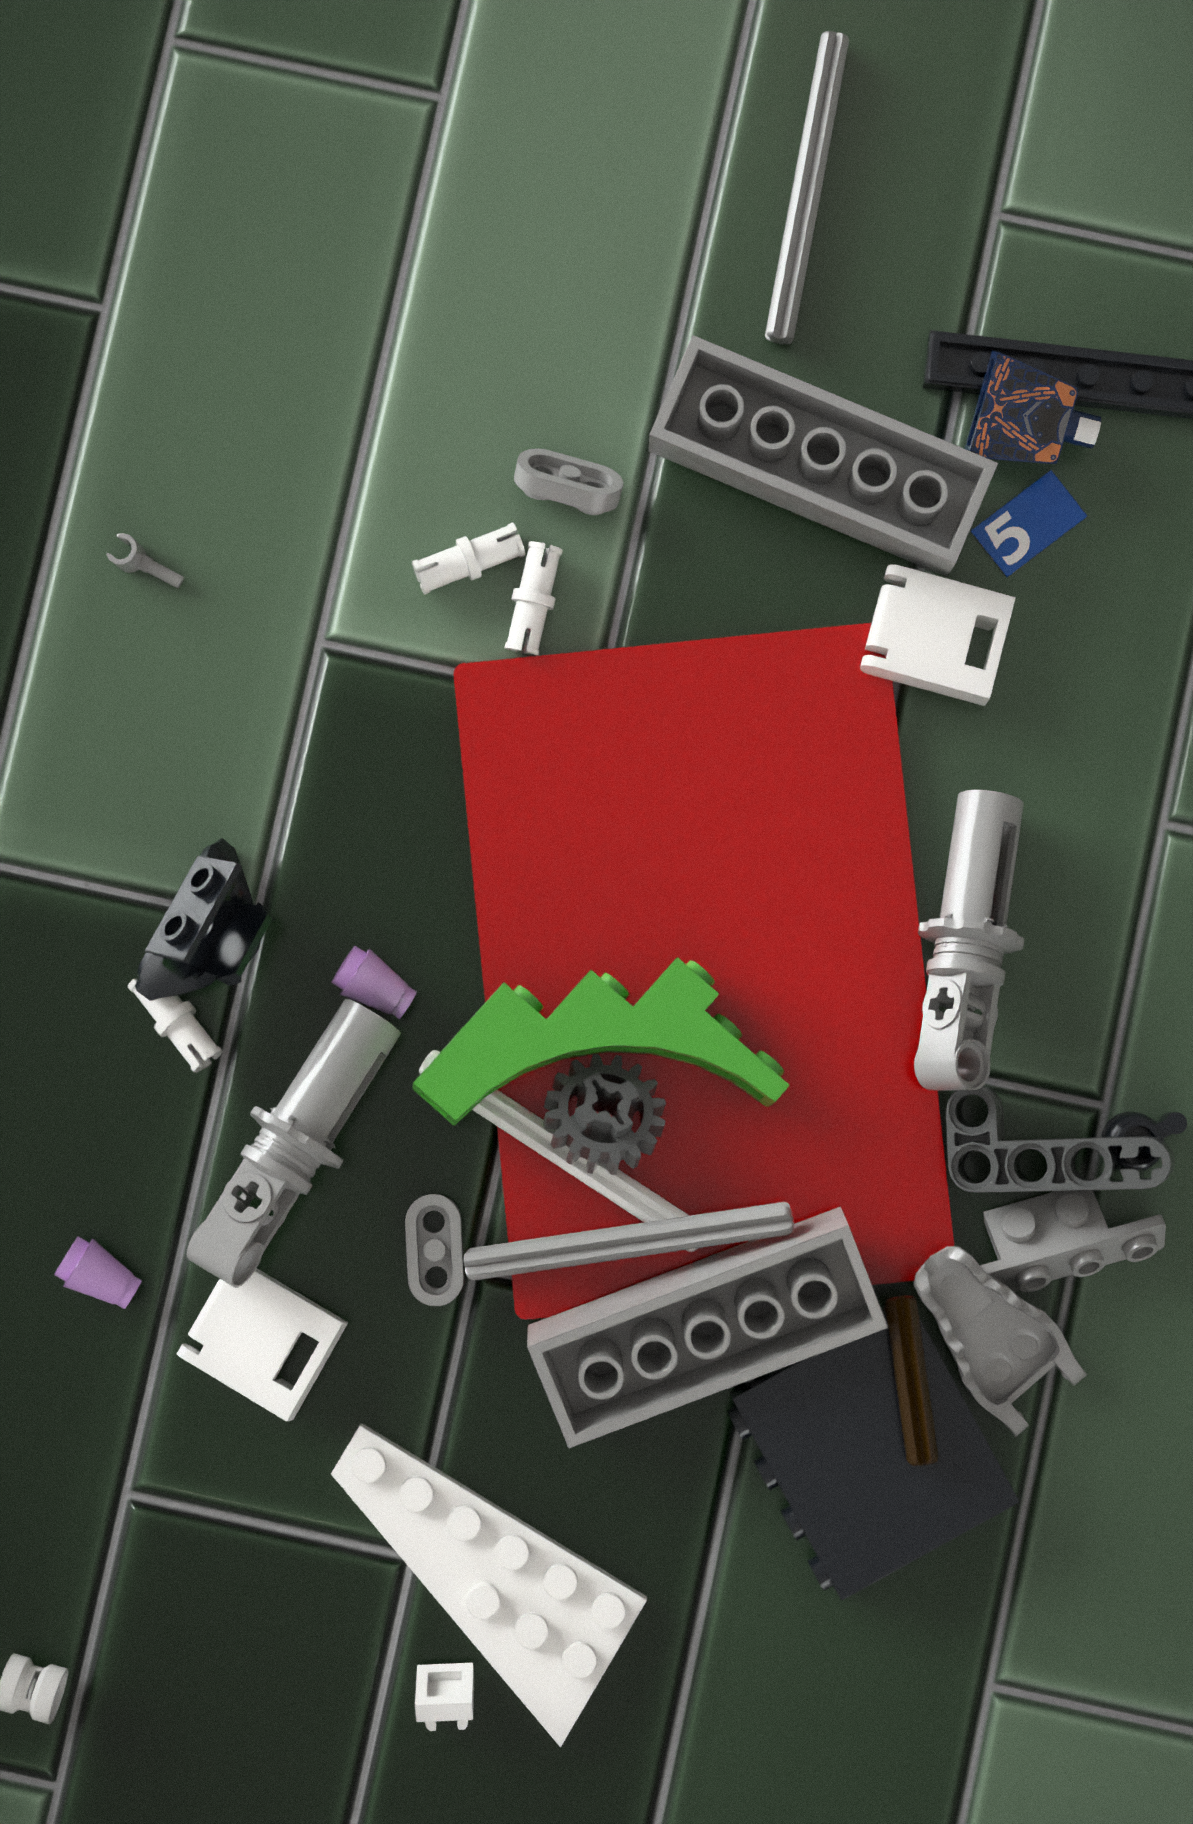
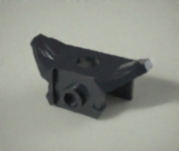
[135,838,275,1001]

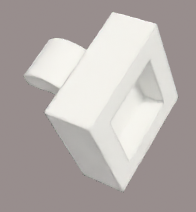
[415,1663,474,1731]

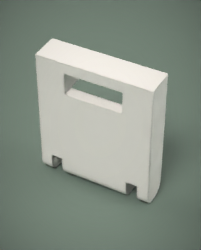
[860,564,1016,706]
[177,1268,348,1422]

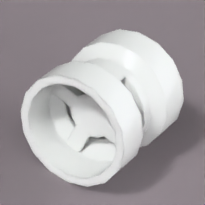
[0,1653,68,1725]

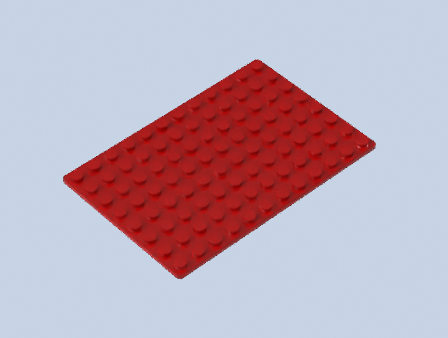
[453,623,954,1320]

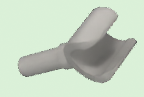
[106,533,184,589]

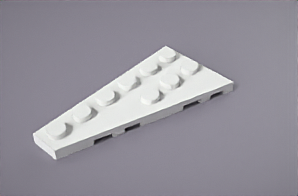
[331,1423,647,1748]

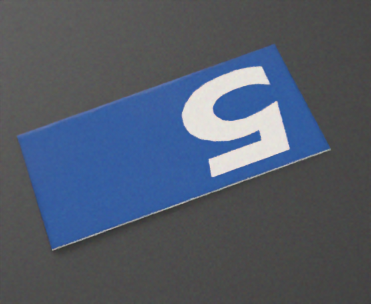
[971,470,1087,577]

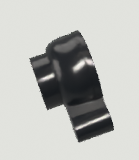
[1101,1111,1187,1171]

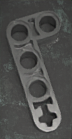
[946,1086,1175,1193]

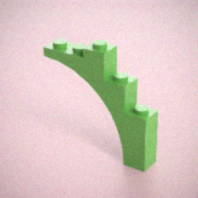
[412,957,790,1126]

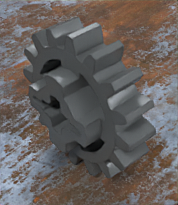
[543,1054,666,1175]

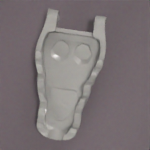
[914,1246,1088,1437]

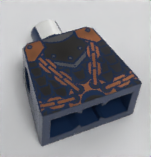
[964,351,1101,464]

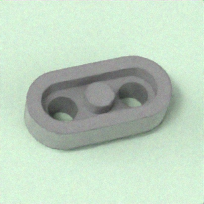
[514,449,623,515]
[405,1194,465,1306]

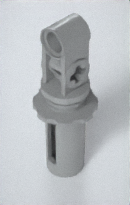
[914,790,1024,1091]
[187,998,401,1288]

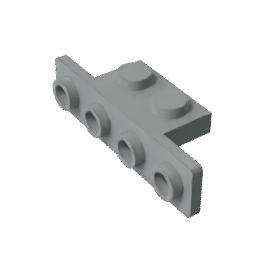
[980,1190,1166,1292]

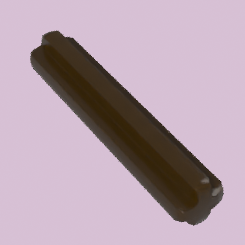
[885,1295,939,1466]

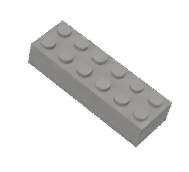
[648,335,998,577]
[527,1206,888,1448]

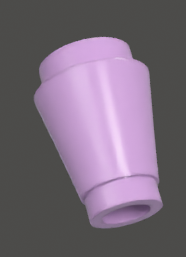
[331,946,417,1019]
[54,1236,142,1309]

